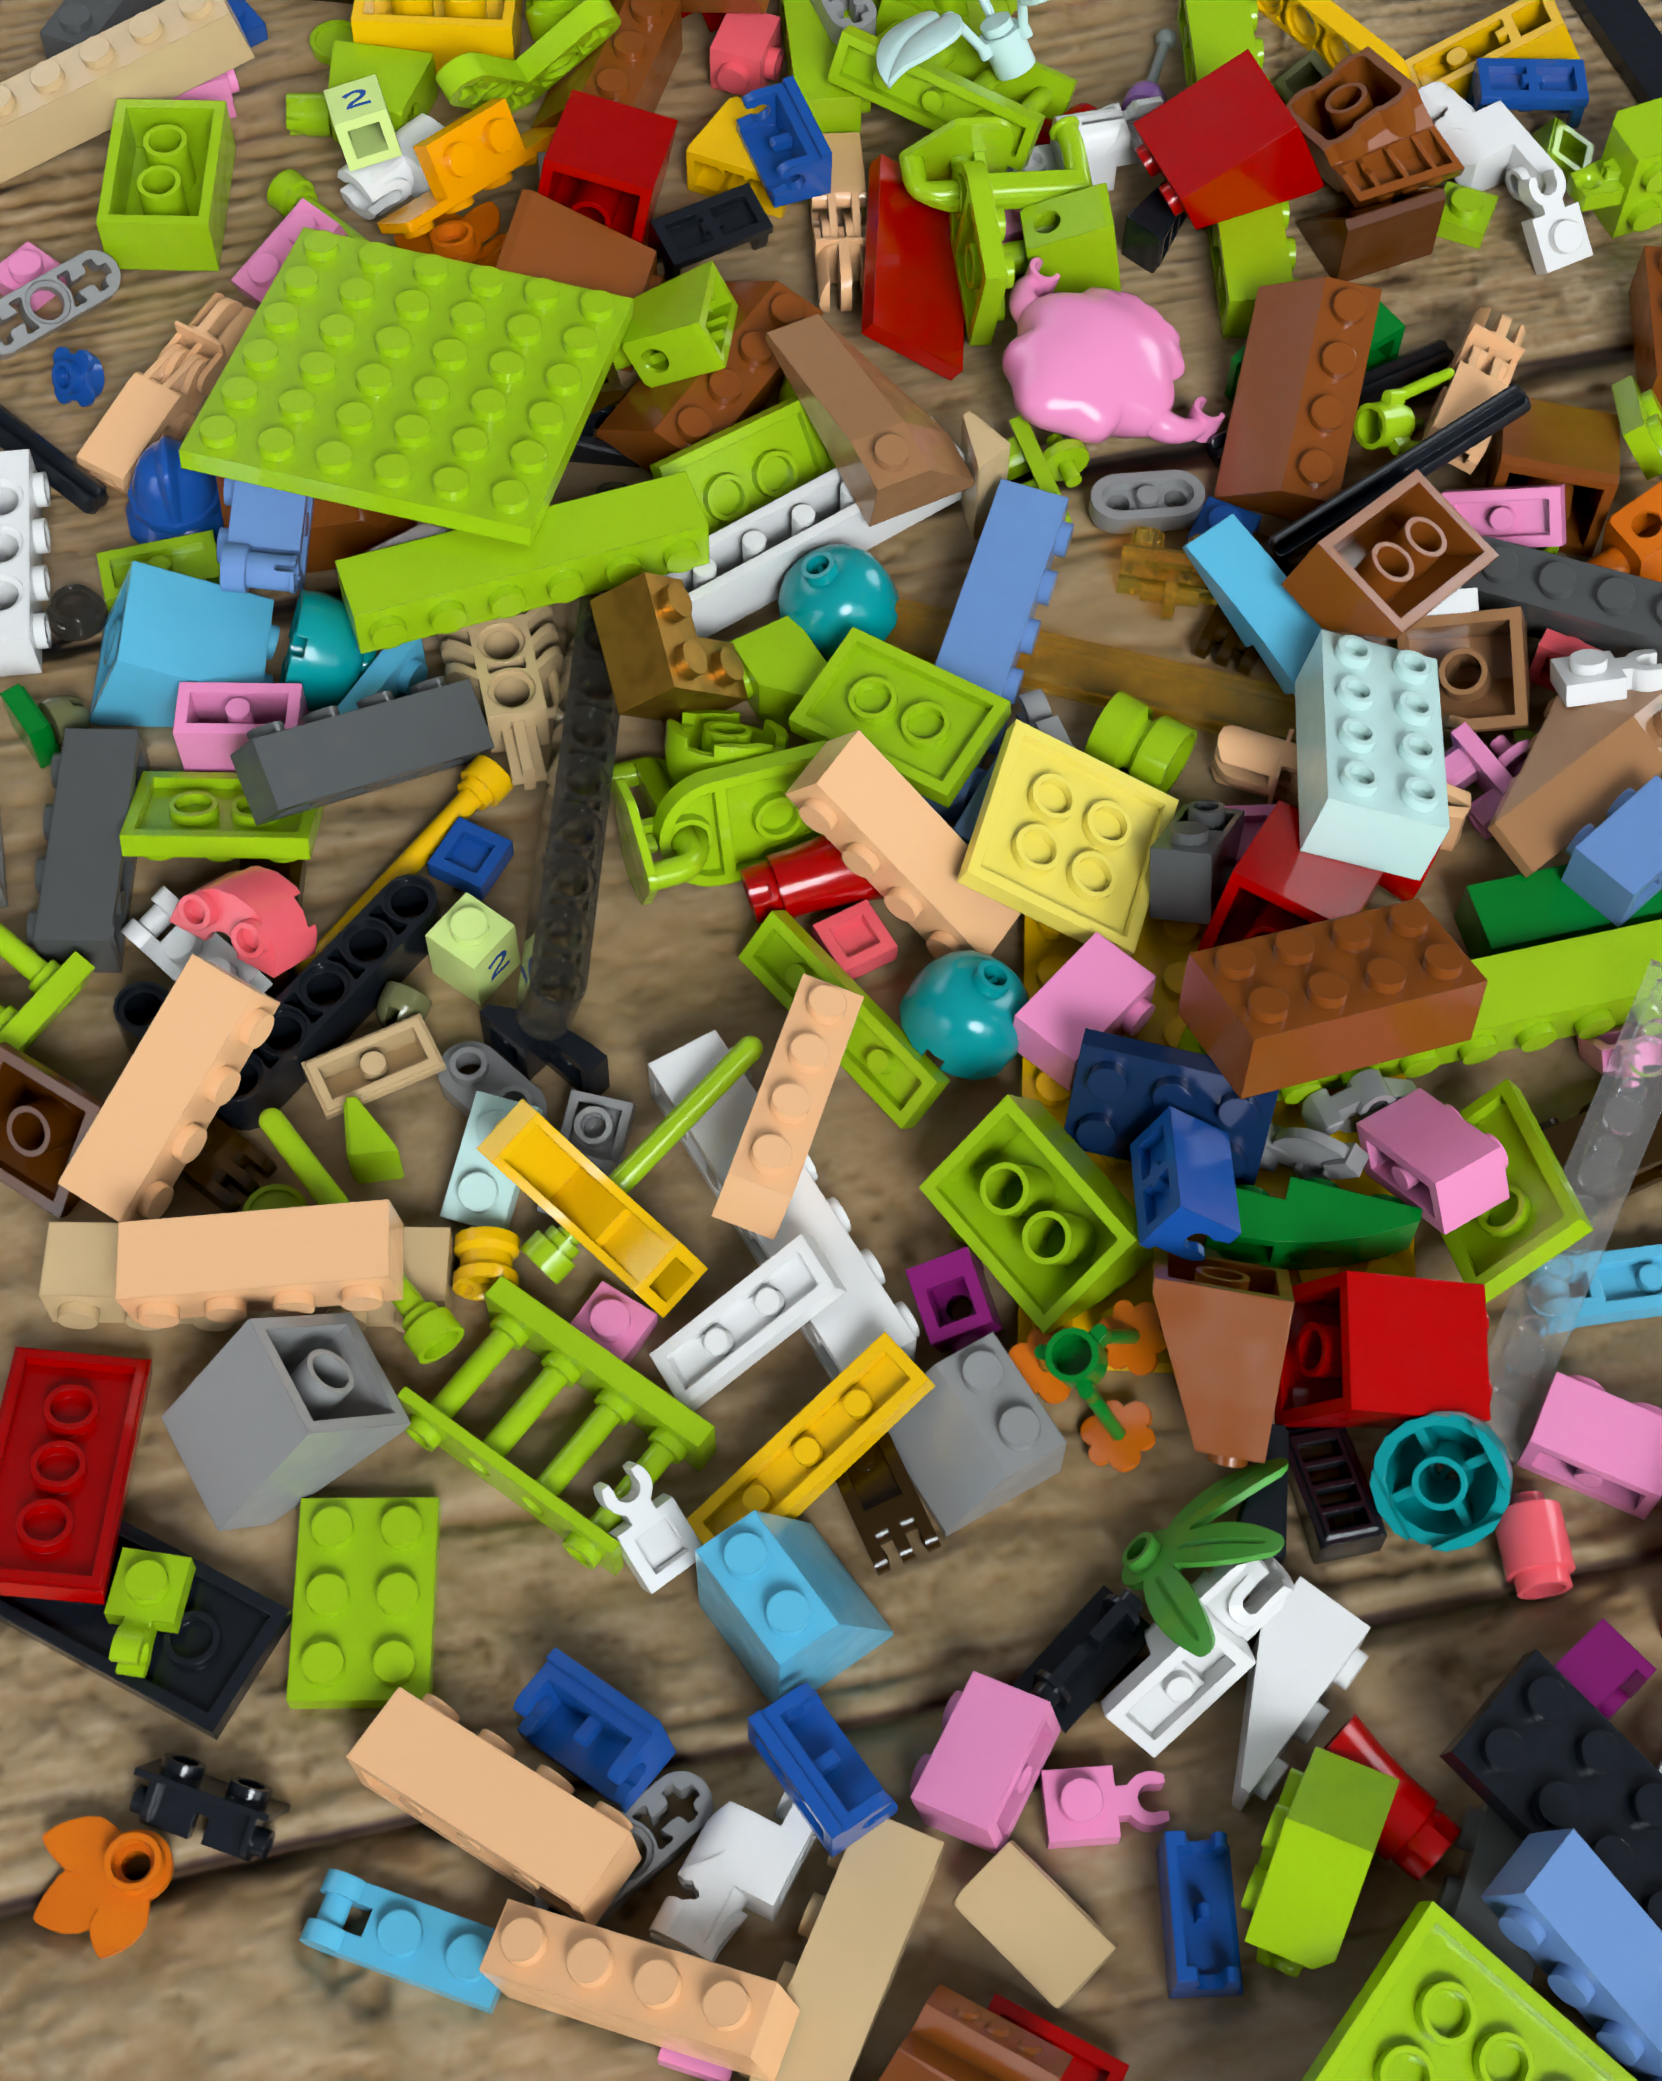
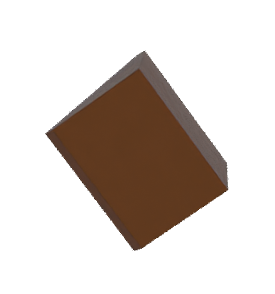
[1298,188,1446,281]
[0,1041,105,1219]

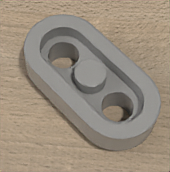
[1089,470,1205,534]
[438,1041,549,1121]

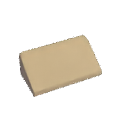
[960,411,1011,539]
[301,1013,446,1120]
[952,1840,1119,2008]

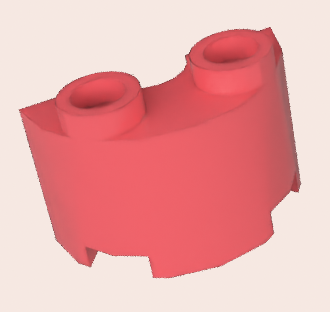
[169,866,317,978]

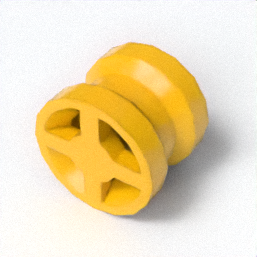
[452,1226,520,1302]

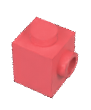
[710,13,784,96]

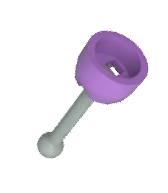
[1121,28,1177,111]

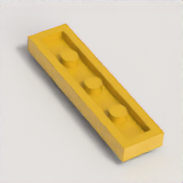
[687,1332,936,1545]

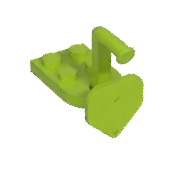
[899,116,1093,346]
[562,740,827,906]

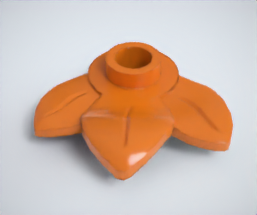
[393,201,501,264]
[33,1816,174,1959]

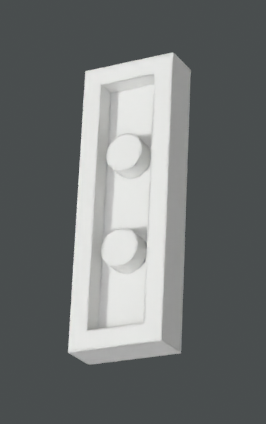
[649,1233,847,1411]

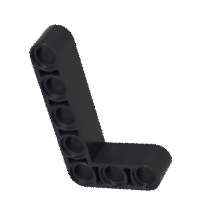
[113,874,442,1131]

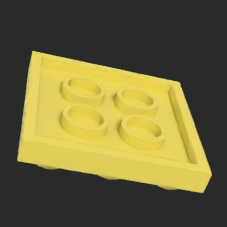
[957,719,1179,956]

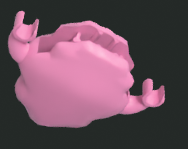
[1002,257,1225,444]

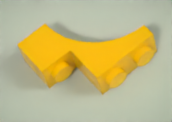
[476,1099,708,1318]

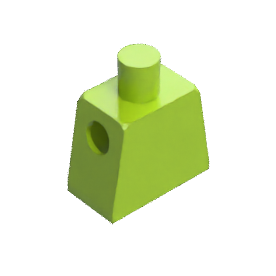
[327,40,439,144]
[1002,183,1121,293]
[613,261,738,388]

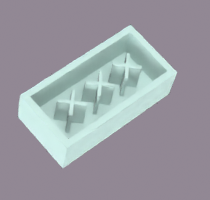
[1295,629,1450,881]

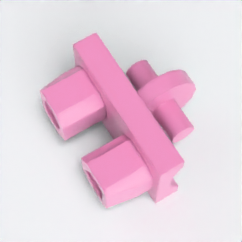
[1444,722,1530,840]

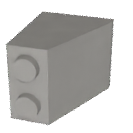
[161,1312,411,1531]

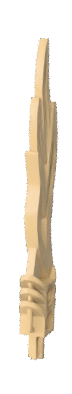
[437,605,565,790]

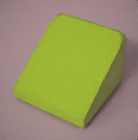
[1531,117,1594,185]
[343,1096,405,1184]

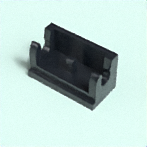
[647,182,773,282]

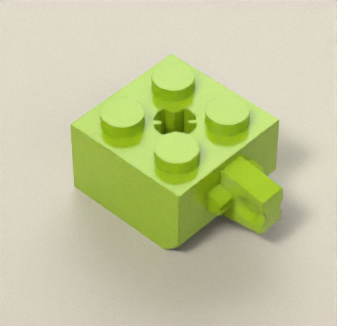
[1566,97,1662,239]
[1241,1747,1400,1978]

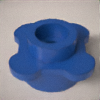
[52,347,105,407]

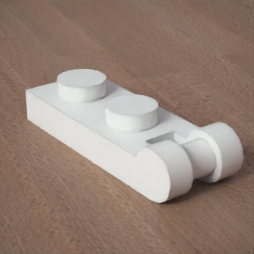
[120,885,273,993]

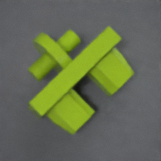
[1006,415,1089,523]

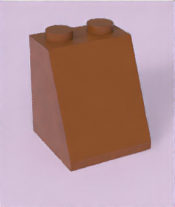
[495,189,666,372]
[1485,398,1620,558]
[1152,1247,1295,1468]

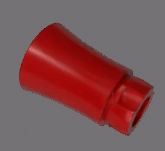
[740,834,884,923]
[1303,1713,1461,1881]

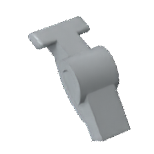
[1301,1069,1417,1135]
[1260,1122,1369,1181]

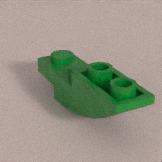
[1203,1177,1423,1270]

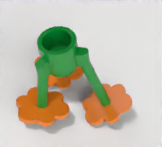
[1008,1300,1167,1472]

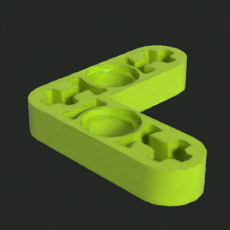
[436,0,621,114]

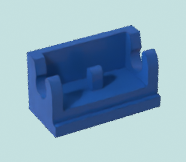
[1466,58,1589,129]
[736,76,832,208]
[1130,1106,1241,1261]
[513,1647,676,1814]
[747,1682,898,1858]
[1156,1831,1243,1998]

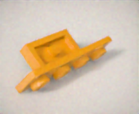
[377,98,557,239]

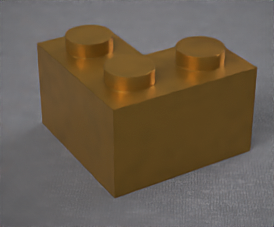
[590,572,748,724]

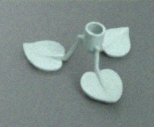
[876,0,1049,89]

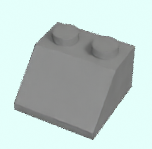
[888,1332,1067,1537]

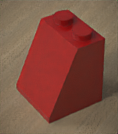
[1133,49,1324,230]
[538,89,678,245]
[1197,800,1385,951]
[1274,1270,1492,1428]

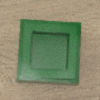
[0,684,60,769]

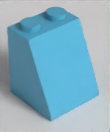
[90,561,280,727]
[695,1510,893,1704]

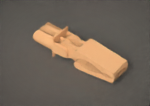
[809,132,867,313]
[76,291,257,496]
[1421,307,1526,475]
[1211,725,1471,851]

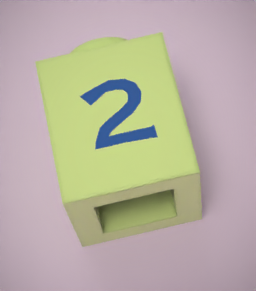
[323,74,402,172]
[425,892,521,1006]

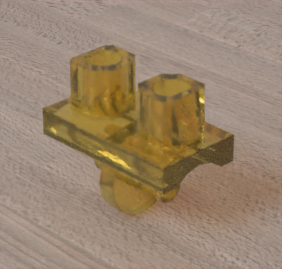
[1116,526,1217,622]

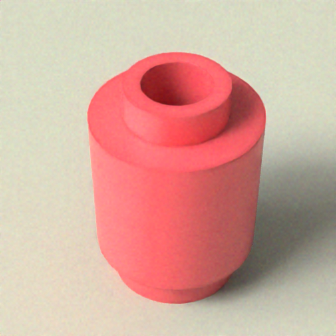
[1495,1491,1576,1600]

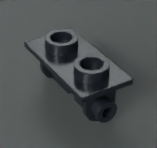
[1012,1585,1151,1734]
[130,1753,291,1862]

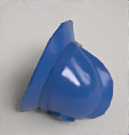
[125,435,224,544]

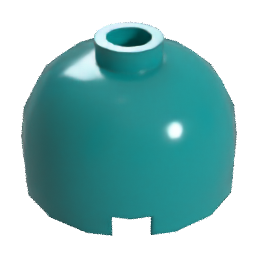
[778,544,899,662]
[279,589,377,712]
[899,950,1029,1080]
[1370,1411,1513,1552]

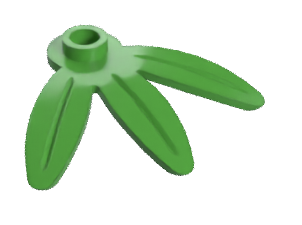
[1121,1458,1288,1658]

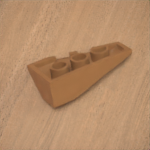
[765,314,975,527]
[1292,606,1530,732]
[1487,690,1662,878]

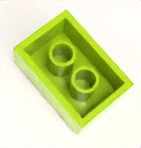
[96,99,236,271]

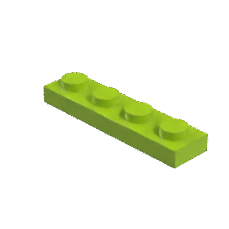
[738,910,951,1129]

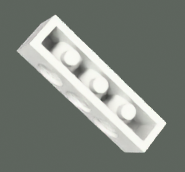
[0,449,52,677]

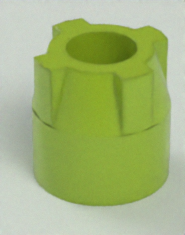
[286,92,332,137]

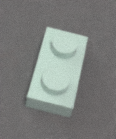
[440,1091,543,1229]

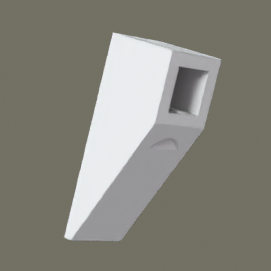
[1232,1576,1371,1812]

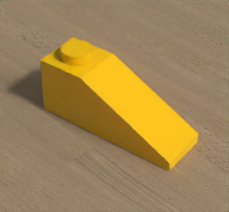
[1404,0,1580,99]

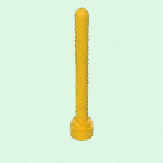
[296,755,514,976]

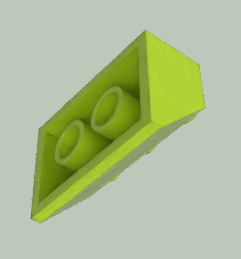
[919,1094,1156,1334]

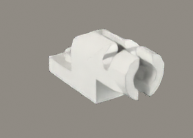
[1418,81,1563,216]
[1006,96,1164,191]
[337,113,445,220]
[1100,1557,1295,1758]
[648,1792,817,1962]

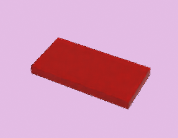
[861,153,964,381]
[0,1346,152,1605]

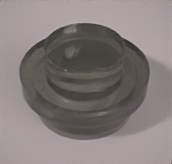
[46,584,108,641]

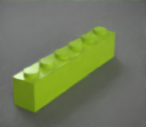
[335,471,710,654]

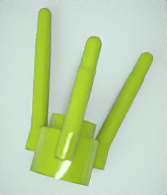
[1353,367,1455,455]

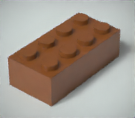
[1177,898,1488,1100]

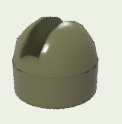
[38,695,91,748]
[376,981,432,1028]

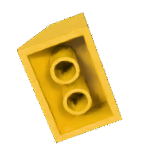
[351,0,522,75]

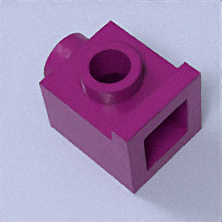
[905,1247,1003,1354]
[1554,1618,1657,1720]

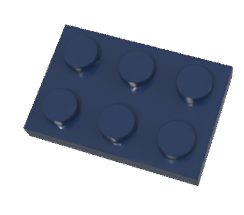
[1064,1028,1279,1186]

